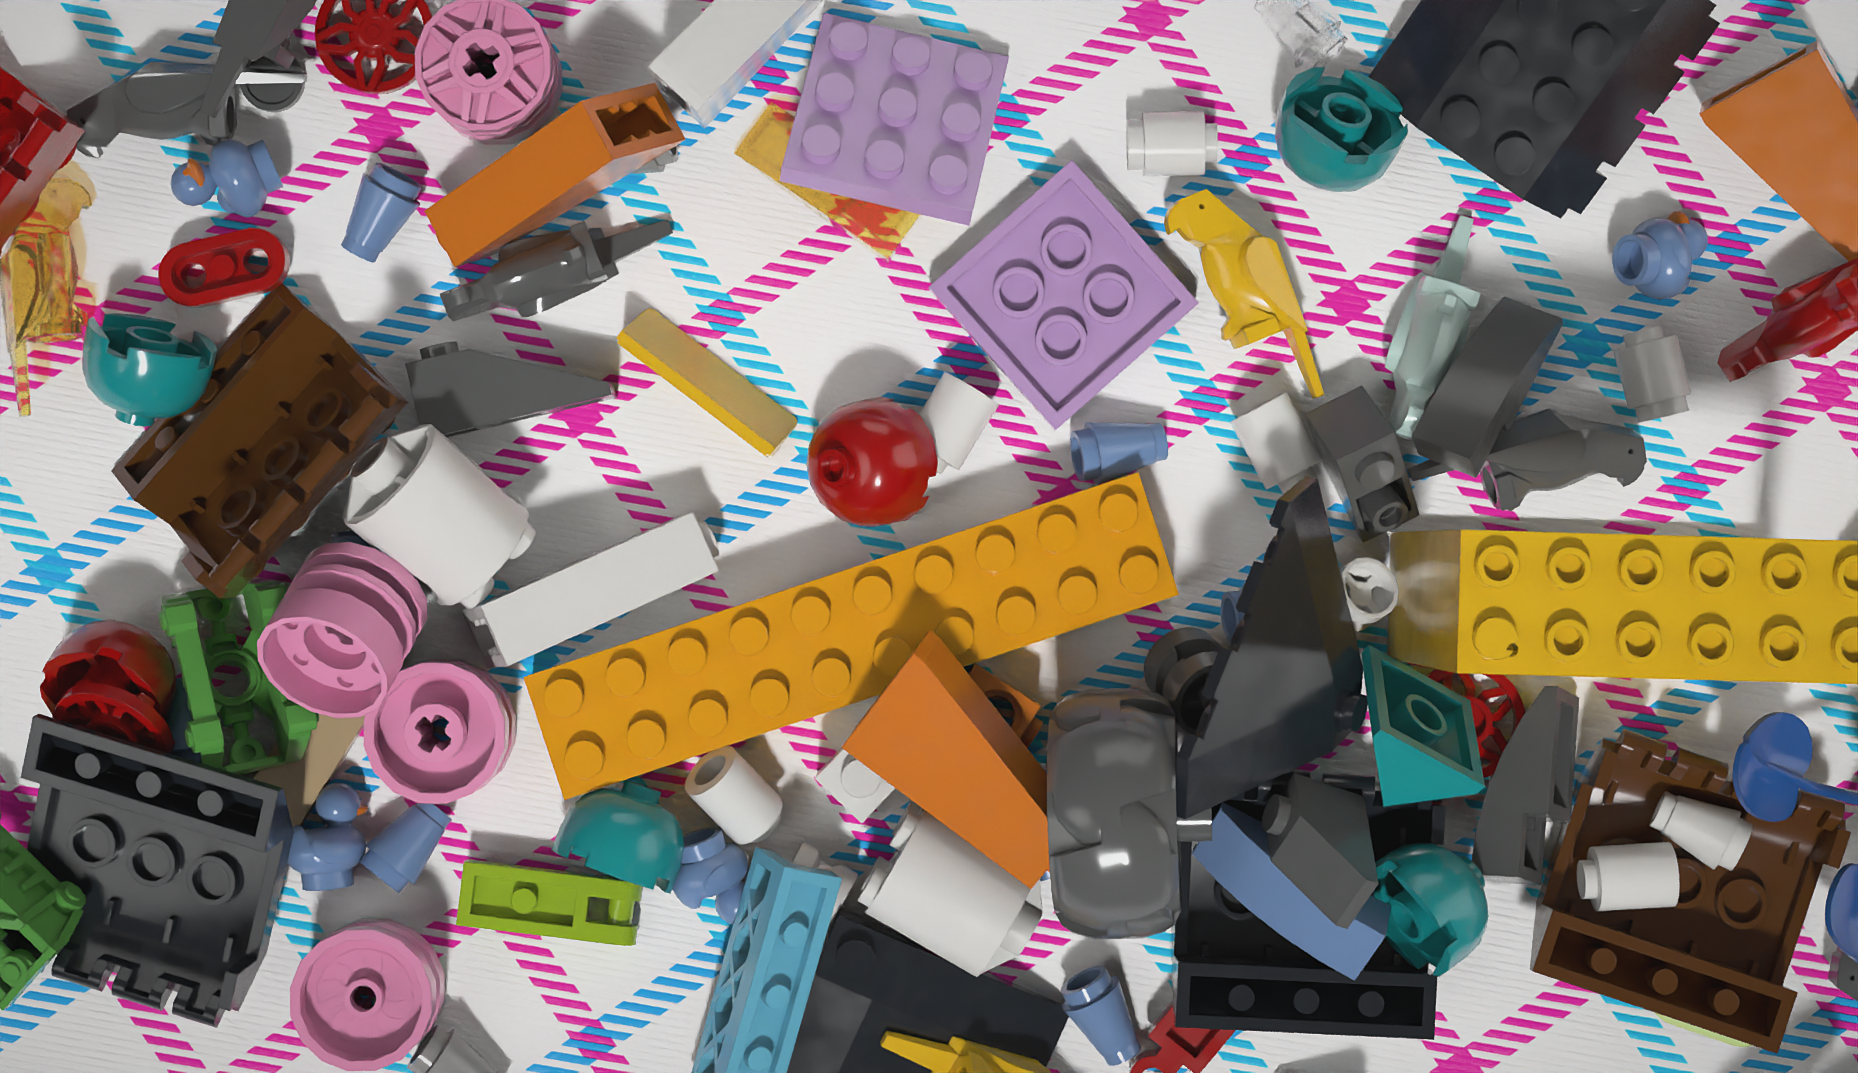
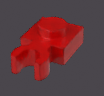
[1129,1000,1236,1073]

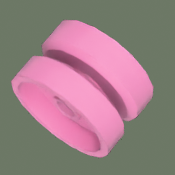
[363,659,516,804]
[290,919,445,1071]

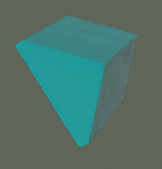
[1361,645,1485,807]

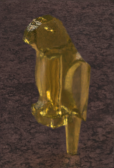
[0,178,92,417]

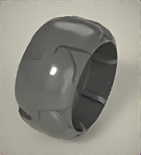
[1047,688,1212,939]

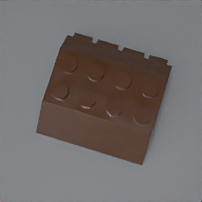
[111,283,409,599]
[1530,729,1851,1054]

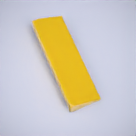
[616,308,798,458]

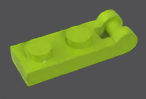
[456,859,643,946]

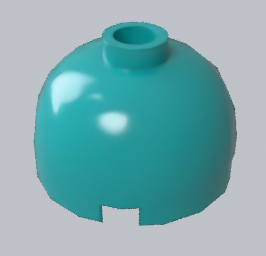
[1275,67,1408,192]
[82,313,217,427]
[551,780,684,894]
[1373,843,1489,977]

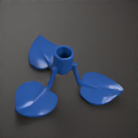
[1732,712,1858,964]

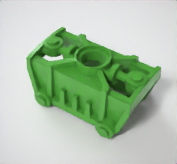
[158,578,319,775]
[0,812,87,1011]

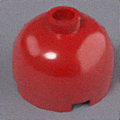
[806,397,938,527]
[40,619,177,720]

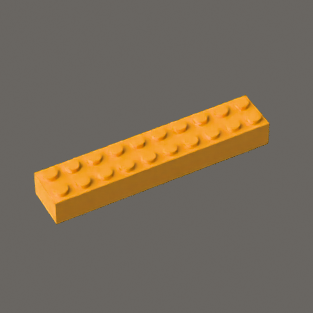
[523,472,1179,800]

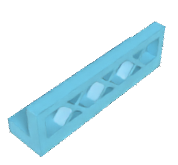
[691,847,842,1073]

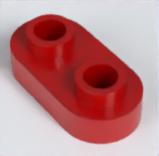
[158,228,290,308]

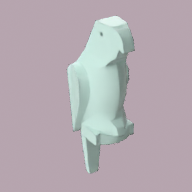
[1385,215,1481,441]

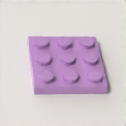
[780,13,1009,226]
[928,160,1199,431]

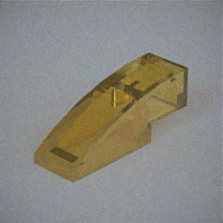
[734,102,923,263]

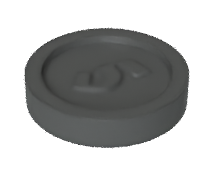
[240,57,305,113]

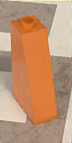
[1699,40,1858,262]
[424,83,686,267]
[841,630,1050,889]

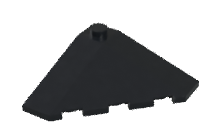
[1176,476,1368,819]
[787,906,1069,1073]

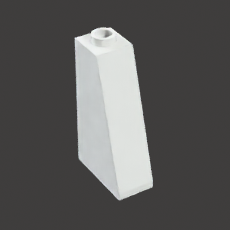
[648,0,823,129]
[461,512,719,668]

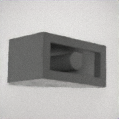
[1262,773,1378,929]

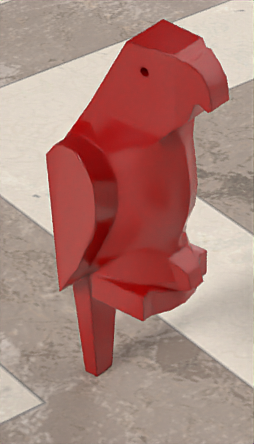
[1717,258,1858,382]

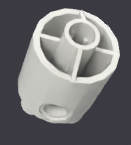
[342,424,536,609]
[857,802,1042,977]

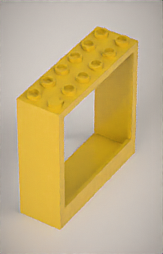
[1387,529,1858,684]

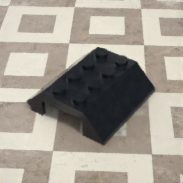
[1368,0,1720,219]
[2,714,294,1028]
[1171,772,1446,1040]

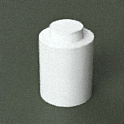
[919,372,999,475]
[1230,392,1322,495]
[685,746,783,844]
[1577,842,1680,911]

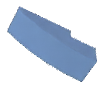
[1192,802,1391,981]

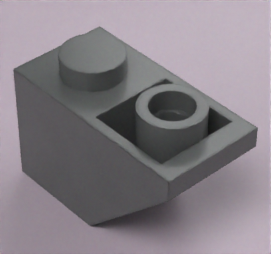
[1305,385,1420,543]

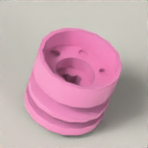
[415,0,562,145]
[257,542,427,718]

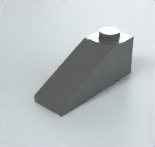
[405,341,617,438]

